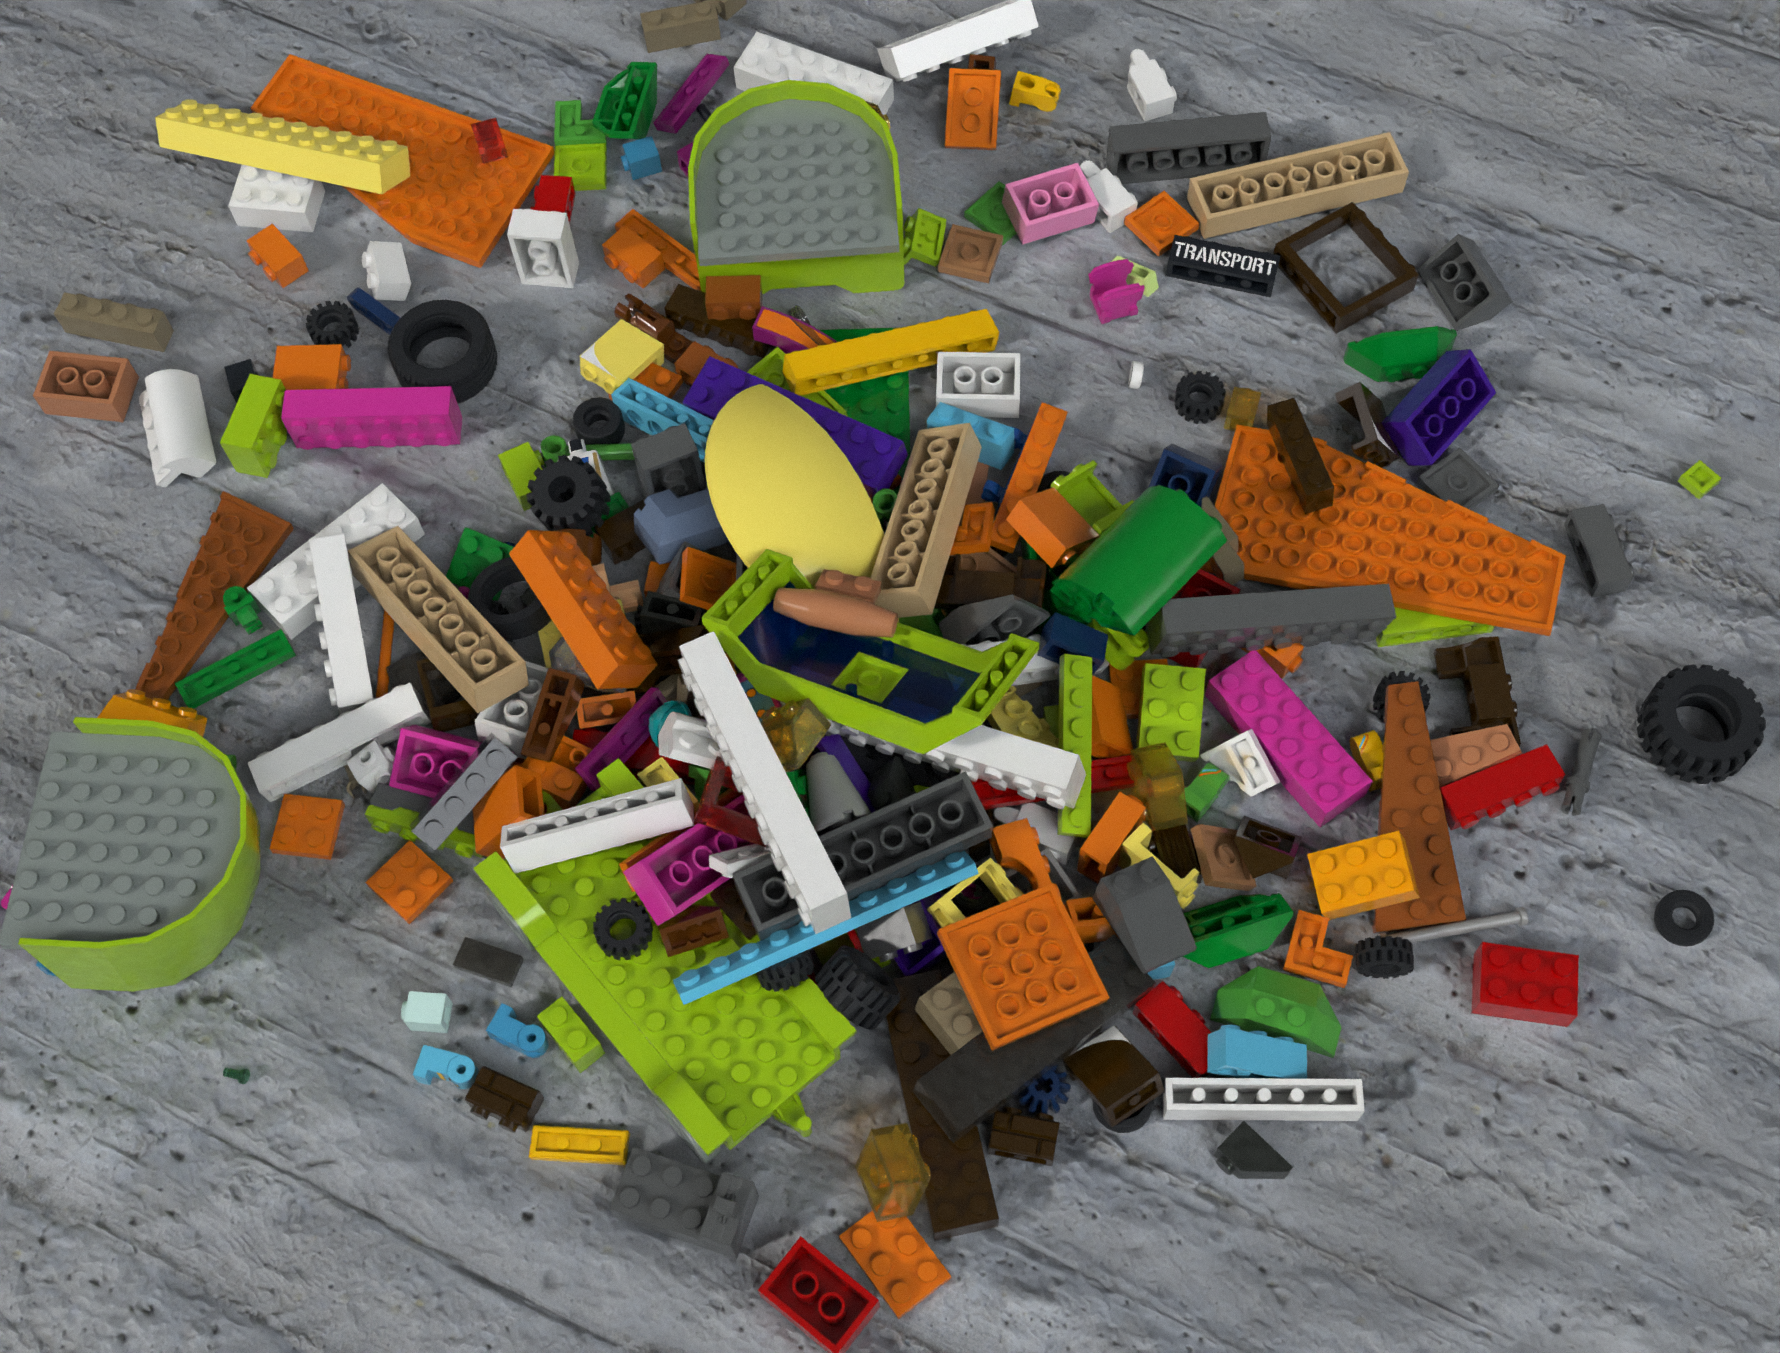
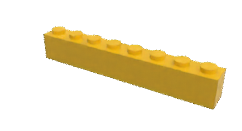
[782,309,1000,396]

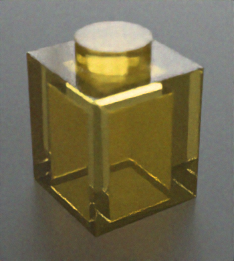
[1224,387,1261,431]

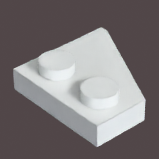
[1200,728,1280,797]

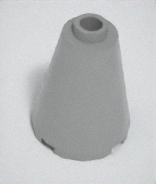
[806,752,871,837]

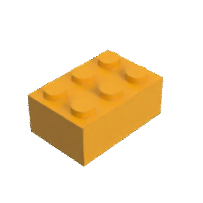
[1307,831,1420,920]

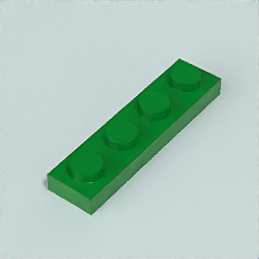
[175,629,296,709]

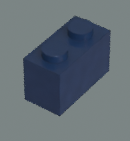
[1037,612,1108,675]

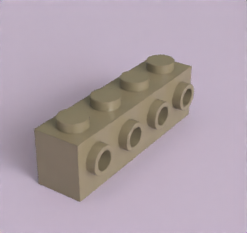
[54,292,174,352]

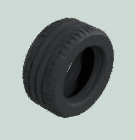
[387,300,498,403]

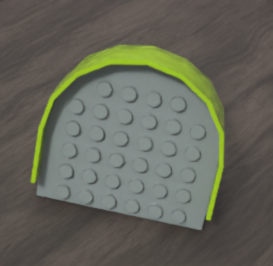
[688,80,905,294]
[0,717,261,992]

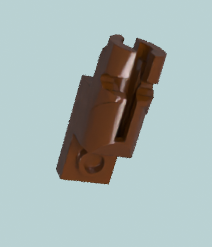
[614,293,693,365]

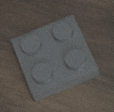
[1416,448,1499,510]

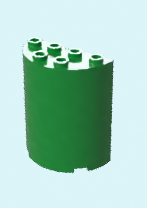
[1050,485,1228,636]

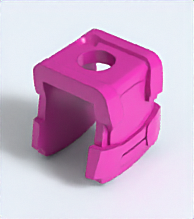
[1088,259,1145,324]

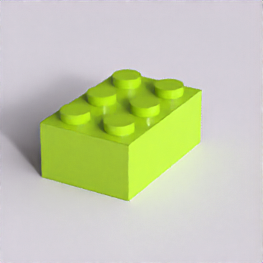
[220,374,287,478]
[1135,663,1206,762]

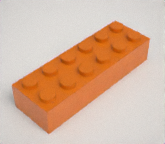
[509,530,658,689]

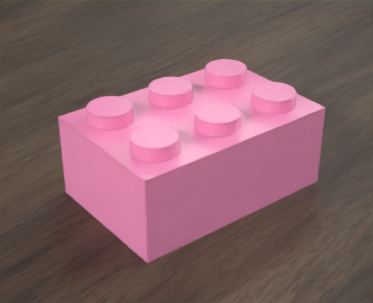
[1002,163,1099,245]

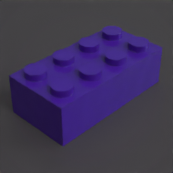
[1381,349,1496,466]

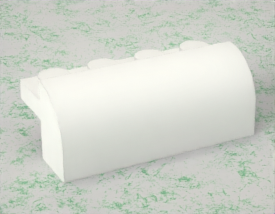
[139,369,216,488]
[658,712,792,775]

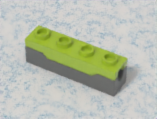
[364,783,483,858]

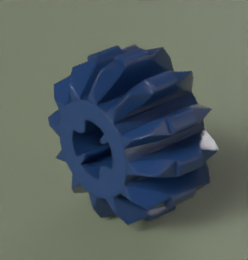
[1016,1060,1071,1114]

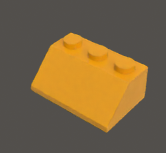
[97,689,208,737]

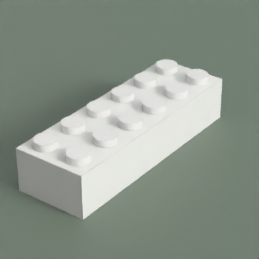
[877,0,1039,82]
[734,31,894,118]
[247,483,425,640]

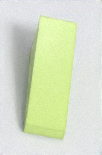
[1111,255,1159,297]

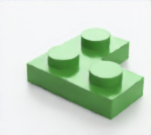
[554,100,607,146]

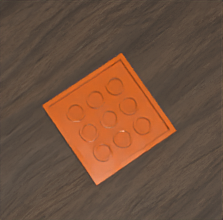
[937,883,1110,1051]

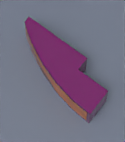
[752,306,837,354]

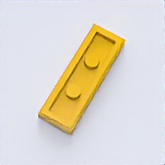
[529,1125,630,1165]

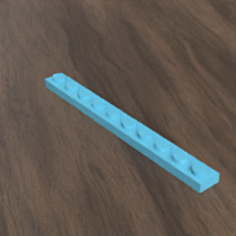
[673,850,979,1005]

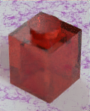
[471,117,508,164]

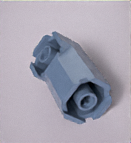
[634,489,730,565]

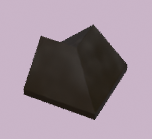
[1234,815,1302,879]

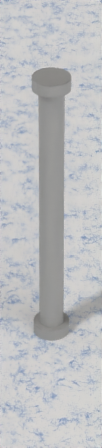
[1377,907,1528,943]

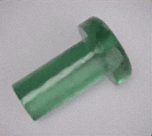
[223,1067,250,1084]

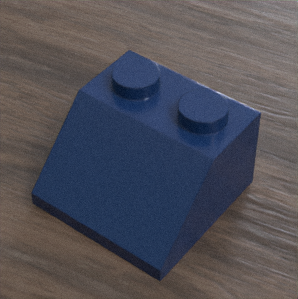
[1148,444,1223,508]

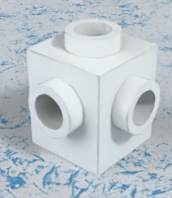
[346,740,396,794]

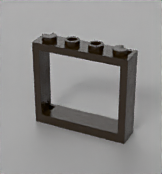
[1273,202,1419,334]

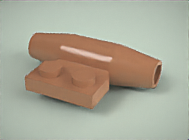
[773,569,898,638]

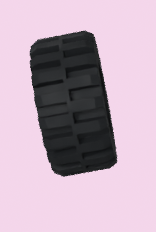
[1637,664,1766,784]

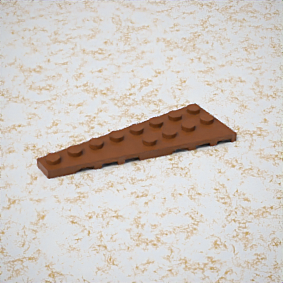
[135,491,294,700]
[1372,681,1466,934]

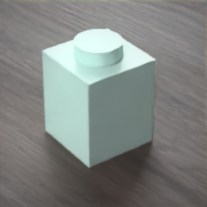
[401,991,453,1033]

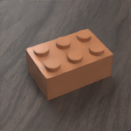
[33,351,139,422]

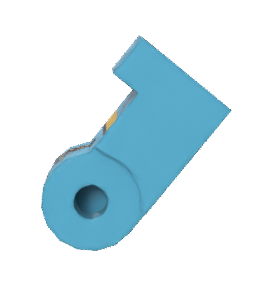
[413,1045,479,1089]

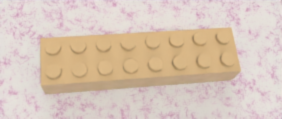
[1187,132,1409,239]
[871,423,982,618]
[348,526,529,713]

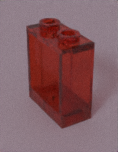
[694,756,766,847]

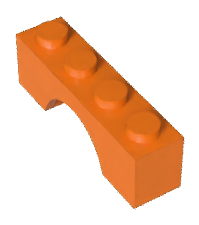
[989,818,1061,898]

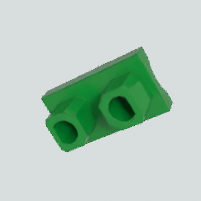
[223,586,263,635]

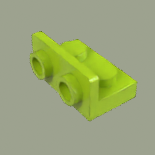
[903,208,947,267]

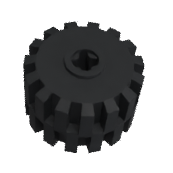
[527,455,611,536]

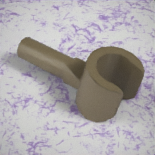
[344,765,367,799]

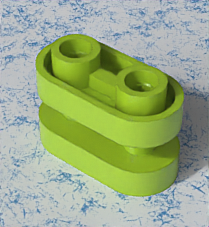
[1087,619,1149,670]

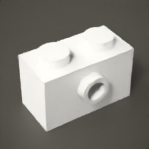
[362,241,411,301]

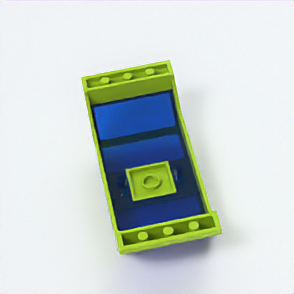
[702,549,1040,754]

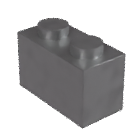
[856,902,933,963]

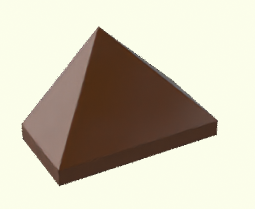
[658,905,729,957]

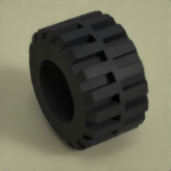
[815,945,901,1030]

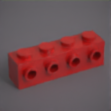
[1440,744,1566,830]

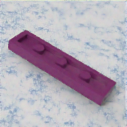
[653,53,730,134]
[575,687,668,791]

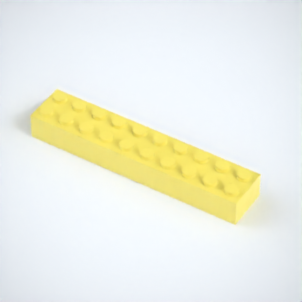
[155,99,411,194]

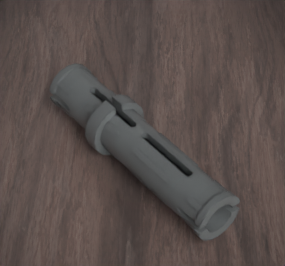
[1561,729,1601,816]

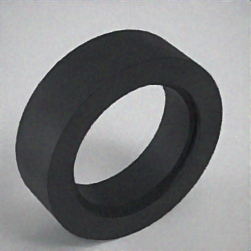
[468,557,552,640]

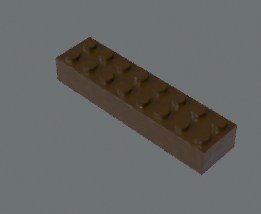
[885,969,999,1241]

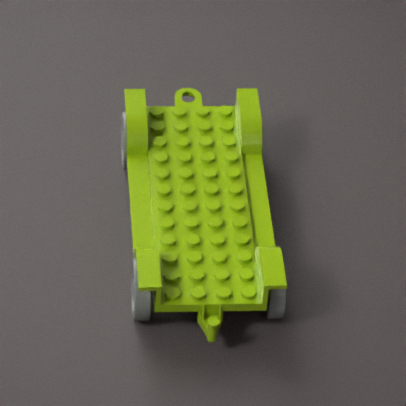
[473,758,857,1164]

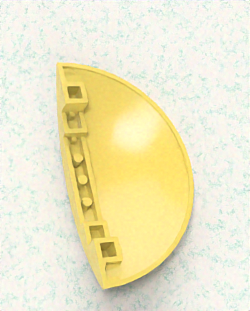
[705,384,899,623]

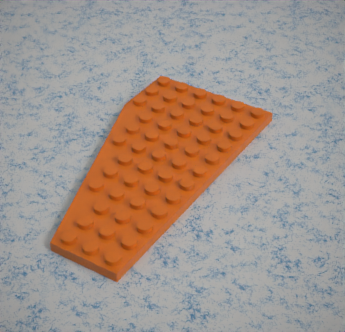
[251,54,554,268]
[1200,424,1566,636]

